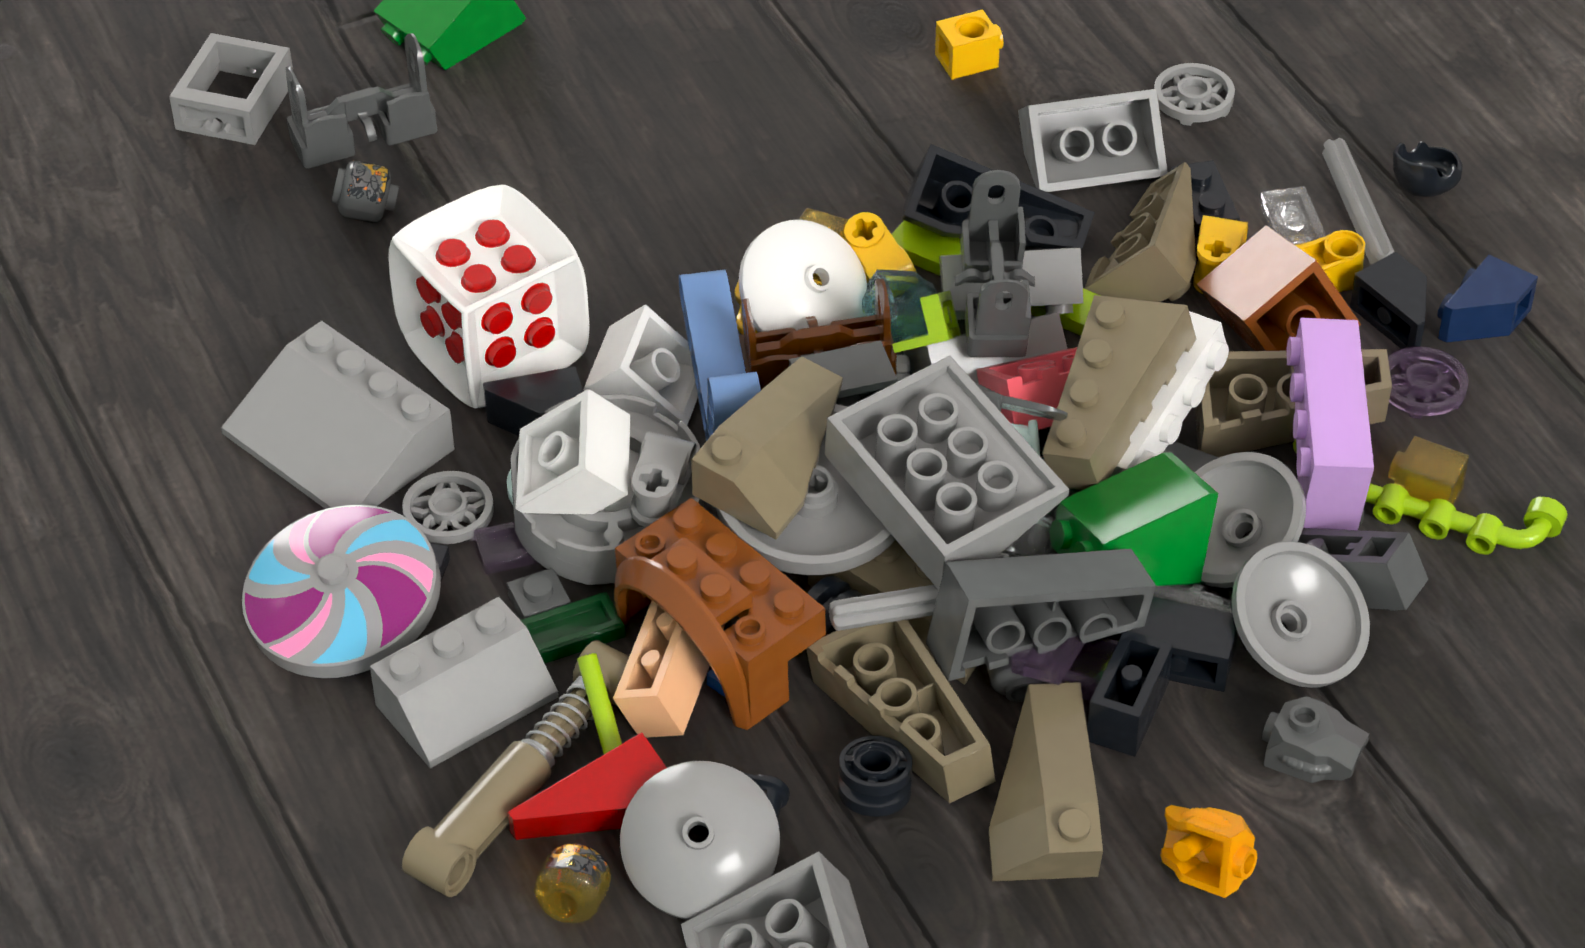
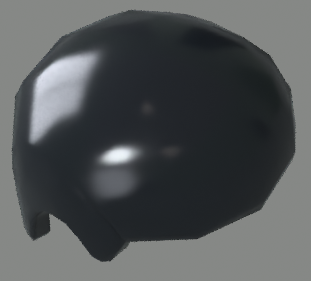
[1393,141,1463,197]

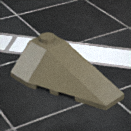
[1084,162,1196,302]
[691,356,843,540]

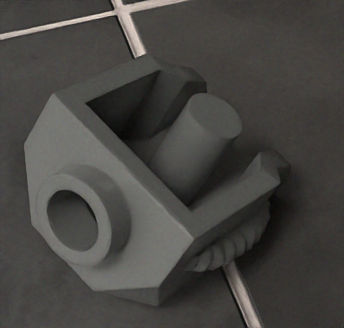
[1262,696,1369,783]

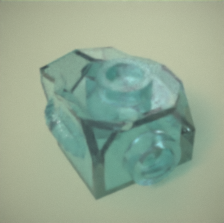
[862,269,936,342]

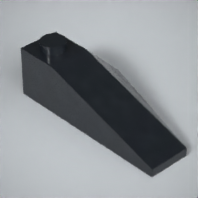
[902,144,1095,250]

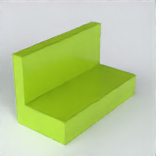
[892,290,961,353]

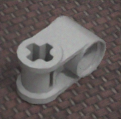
[630,431,697,527]

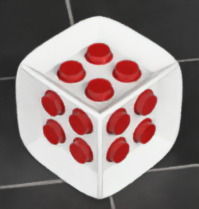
[388,185,589,408]

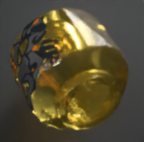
[534,844,611,923]

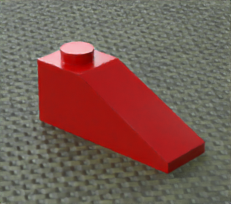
[508,732,667,840]

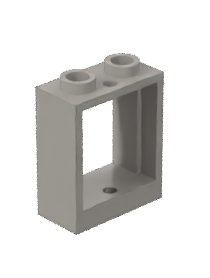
[169,33,293,145]

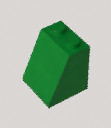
[374,0,526,70]
[1050,452,1219,586]

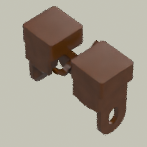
[739,278,897,390]

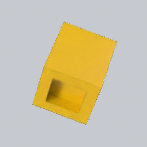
[935,9,1004,80]

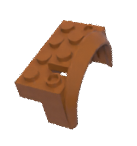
[614,498,826,730]

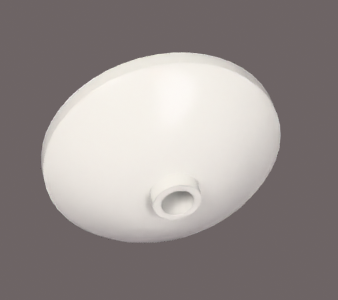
[739,220,868,354]

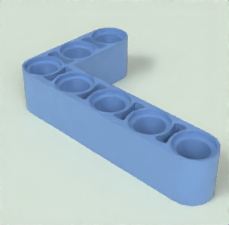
[679,269,761,441]

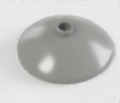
[1195,452,1306,588]
[1232,542,1370,688]
[620,761,780,920]

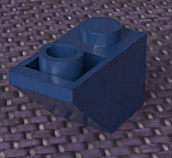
[1437,255,1538,343]

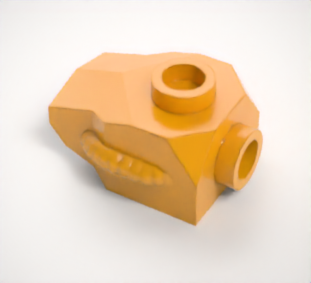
[1160,805,1257,898]

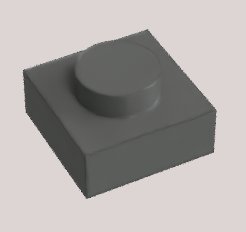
[507,568,571,620]

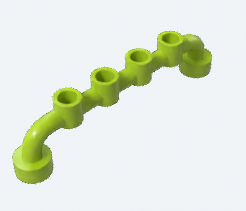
[1293,439,1568,555]

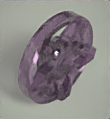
[1388,347,1469,419]

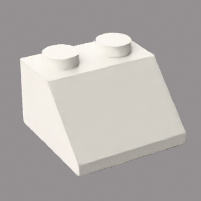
[583,304,698,425]
[516,389,630,514]

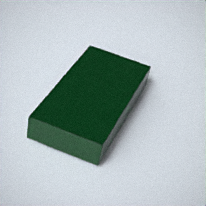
[521,592,625,664]

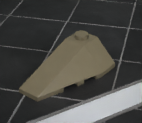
[988,682,1103,881]

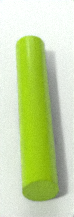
[577,653,622,754]

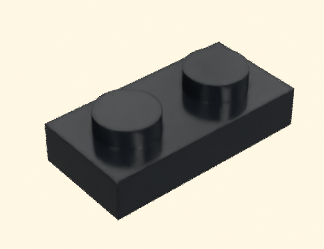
[1171,160,1240,237]

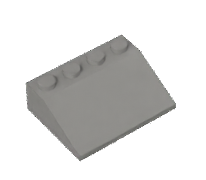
[221,321,454,509]
[824,355,1069,590]
[681,851,869,948]

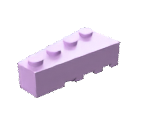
[1287,318,1374,530]

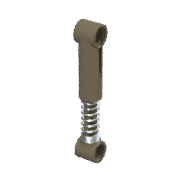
[402,640,629,897]

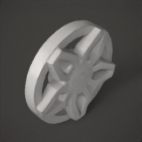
[1154,63,1235,126]
[402,471,494,544]

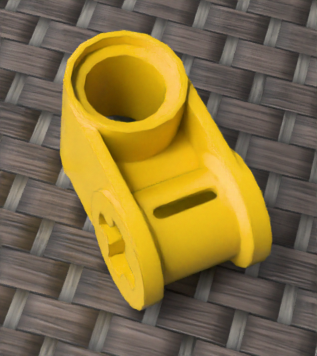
[844,212,919,299]
[1193,215,1248,294]
[1296,230,1365,292]

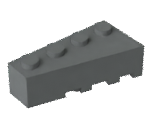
[926,549,1156,682]

